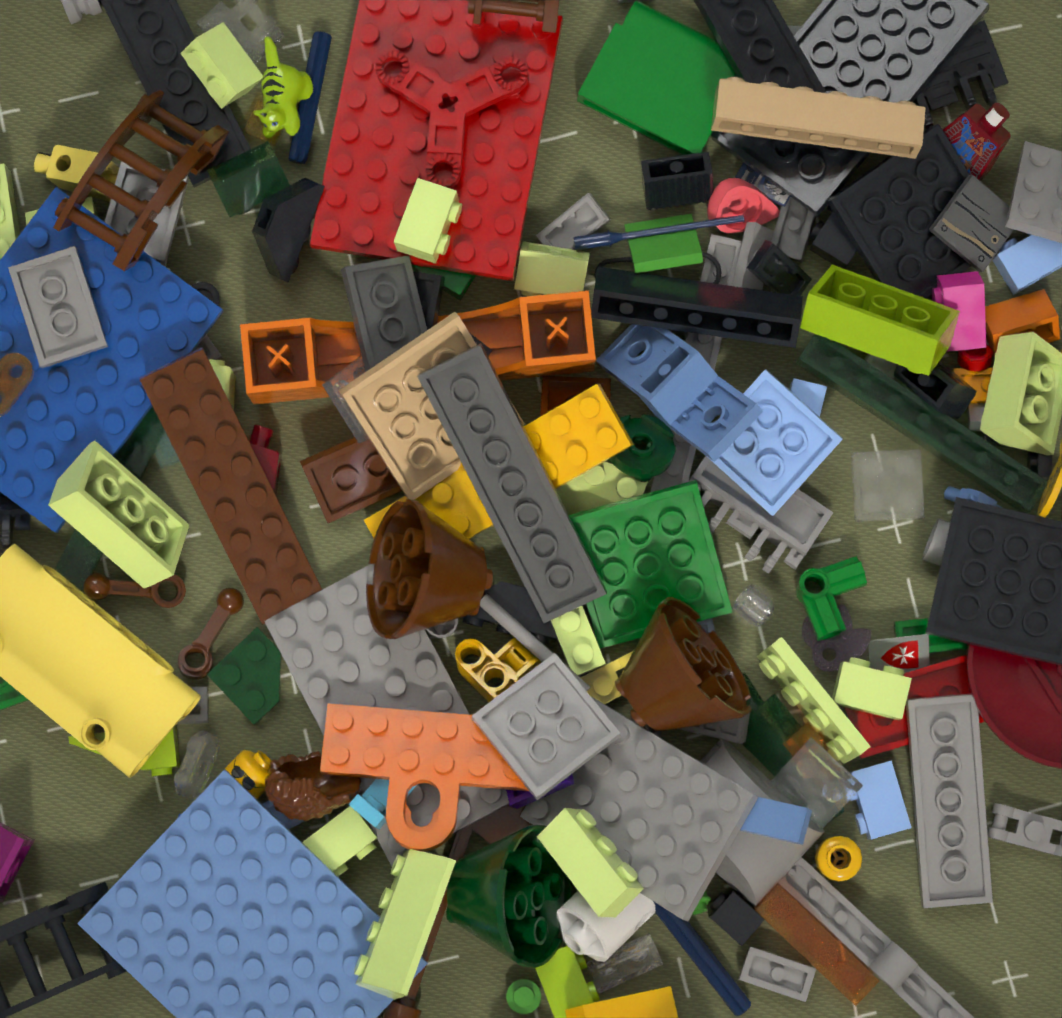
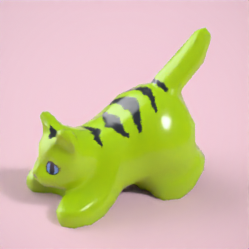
[253,36,313,139]

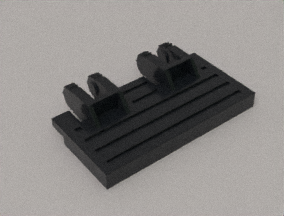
[913,20,1009,129]

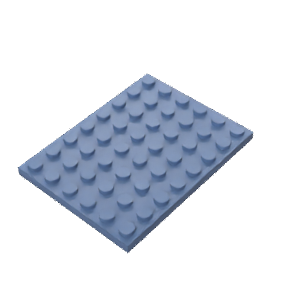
[77,769,428,1018]

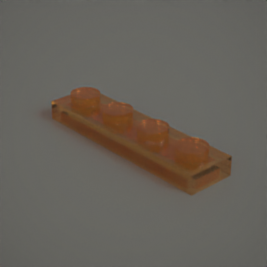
[754,884,879,1006]

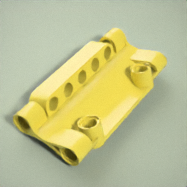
[0,544,201,778]

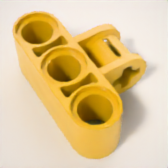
[455,638,542,702]

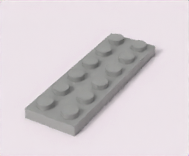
[906,694,993,908]

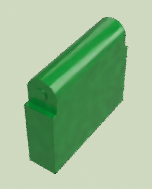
[577,0,737,155]

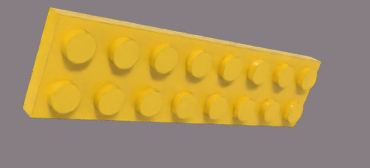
[364,384,634,539]

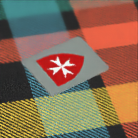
[868,634,930,673]

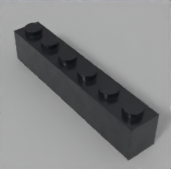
[591,267,803,348]

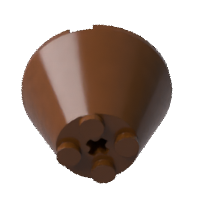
[366,499,493,639]
[615,597,752,732]

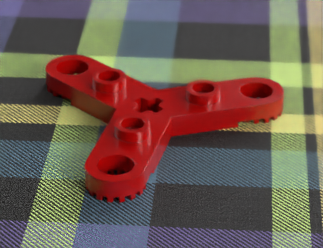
[375,50,529,189]

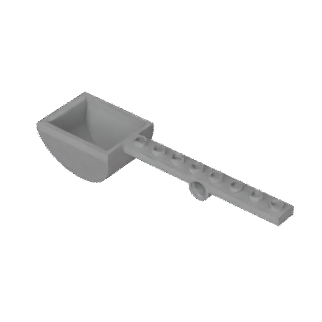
[700,739,974,1018]

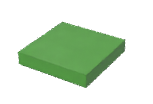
[624,214,703,273]

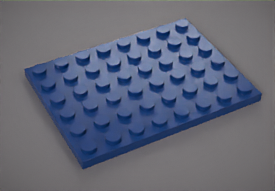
[0,187,224,533]

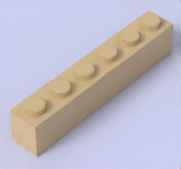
[711,77,926,159]

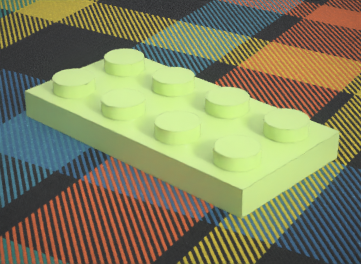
[757,637,871,764]

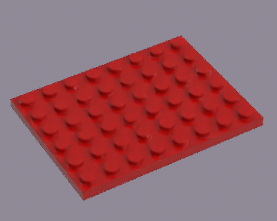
[310,0,563,281]

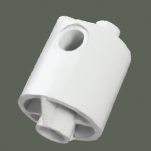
[557,891,655,962]

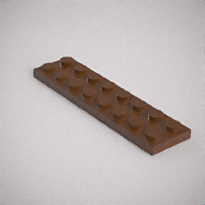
[139,347,323,625]

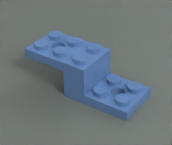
[596,324,763,462]

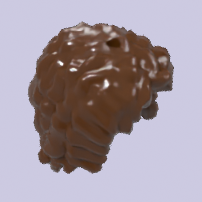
[264,751,361,821]

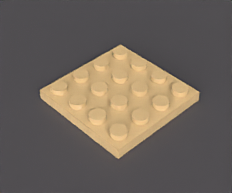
[338,312,525,500]

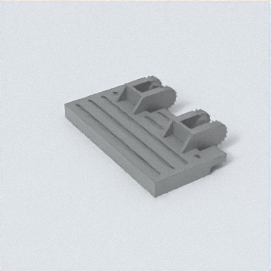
[688,456,833,574]

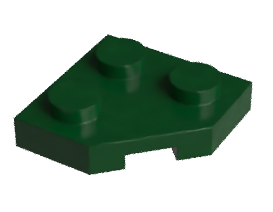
[207,627,282,725]

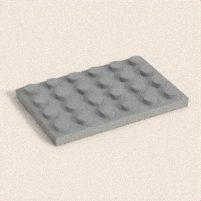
[520,697,758,921]

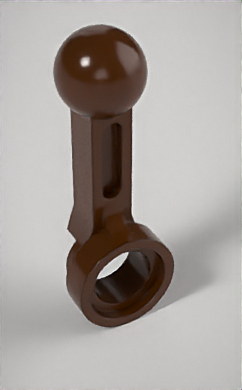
[83,573,186,608]
[178,588,244,680]

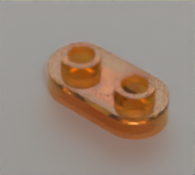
[0,353,34,417]

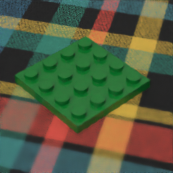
[569,480,733,649]

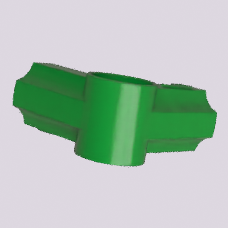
[796,556,867,641]

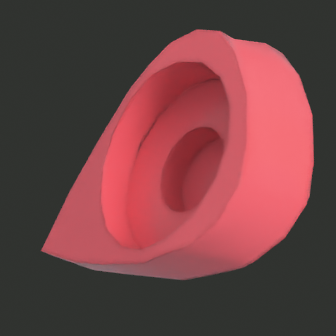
[707,178,780,234]

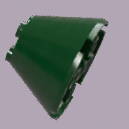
[446,825,572,968]

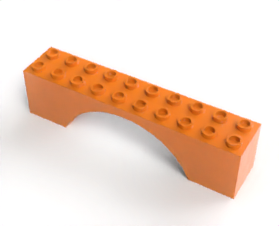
[240,290,596,405]

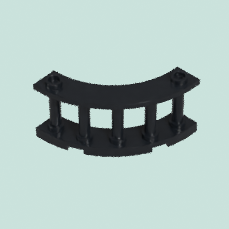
[0,882,127,1018]

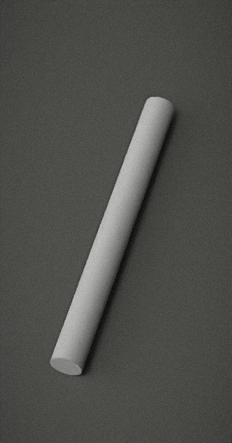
[480,594,590,691]

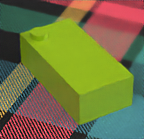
[800,265,960,376]

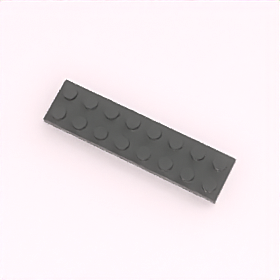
[417,343,607,623]

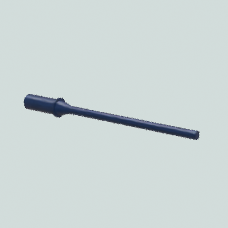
[574,215,745,250]

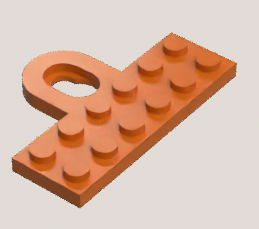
[320,703,529,852]

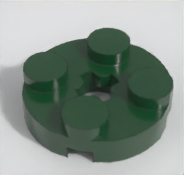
[608,414,676,482]

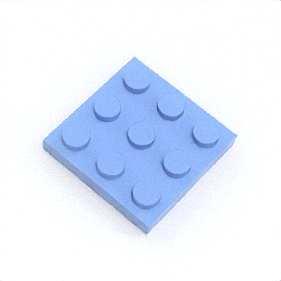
[704,369,843,516]

